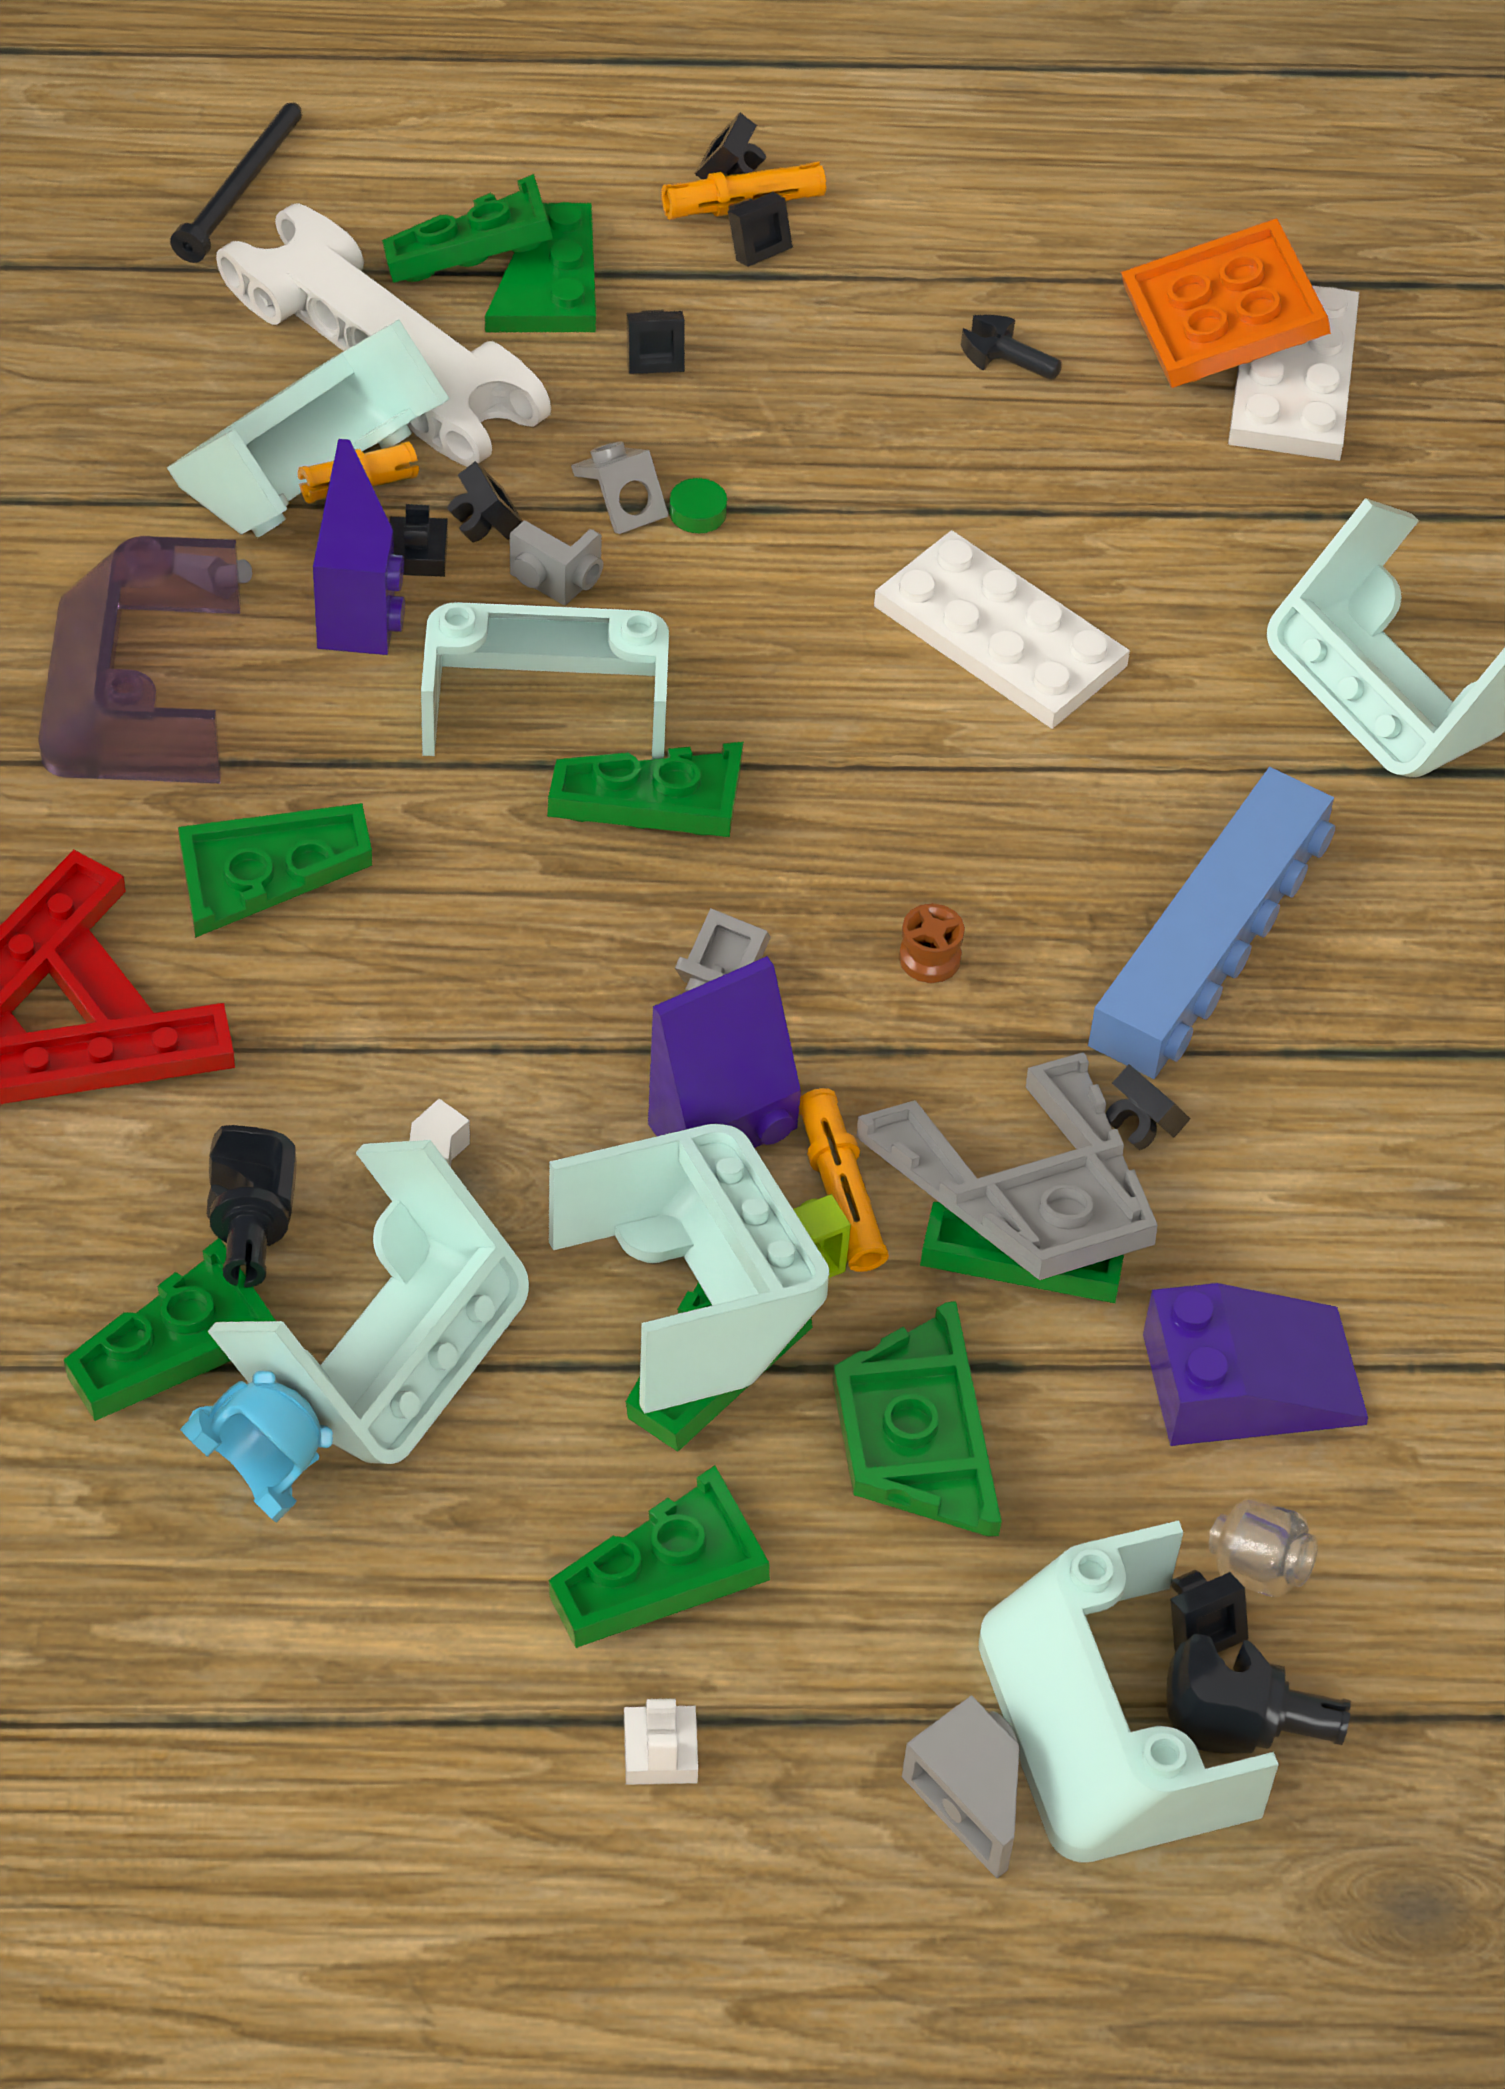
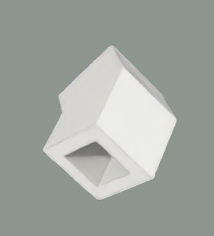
[410,1099,470,1167]

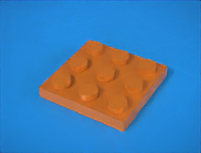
[1121,218,1331,388]

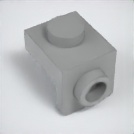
[510,520,603,606]
[675,908,771,991]

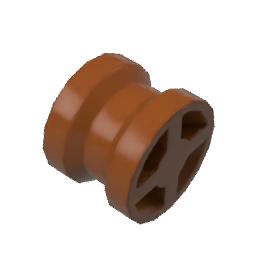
[899,903,965,983]

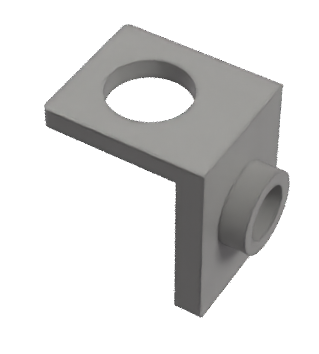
[571,441,668,534]

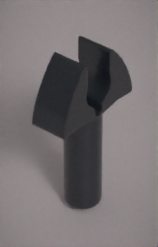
[961,315,1062,380]

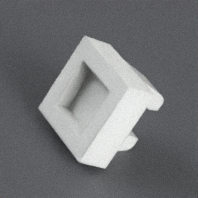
[624,1699,698,1785]

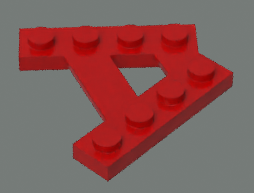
[0,849,235,1104]

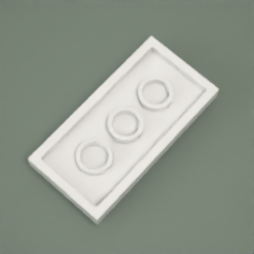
[1228,285,1359,461]
[874,530,1130,729]

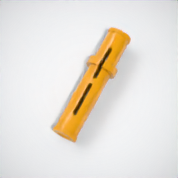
[661,161,826,220]
[799,1088,889,1272]

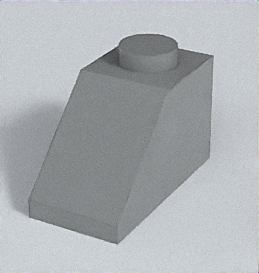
[902,1695,1019,1879]

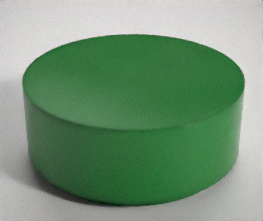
[669,478,727,533]

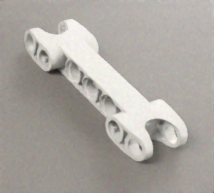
[216,203,551,467]

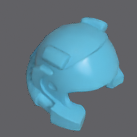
[180,1371,333,1523]

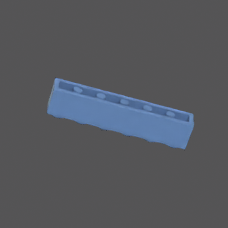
[1088,767,1336,1079]

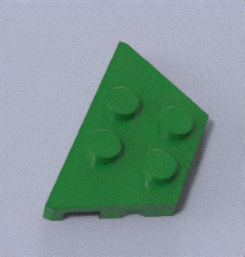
[832,1301,1002,1537]

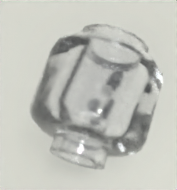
[1209,1498,1318,1598]

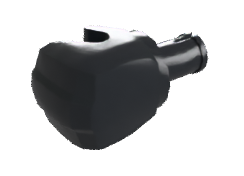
[206,1125,297,1288]
[1166,1634,1351,1753]

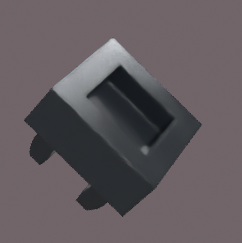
[695,112,767,180]
[728,192,793,267]
[627,310,685,374]
[447,461,523,542]
[389,504,448,577]
[1106,1064,1191,1150]
[1170,1570,1249,1653]

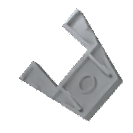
[857,1052,1158,1280]

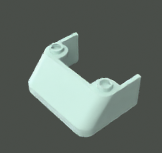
[167,320,450,538]
[1267,498,1505,777]
[421,602,669,759]
[549,1124,829,1414]
[208,1140,529,1464]
[979,1521,1279,1862]

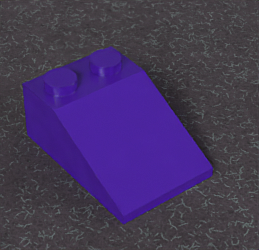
[313,439,405,655]
[648,956,801,1148]
[1143,1283,1368,1446]

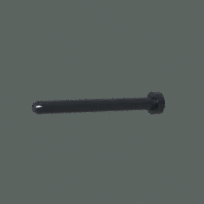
[170,102,302,263]

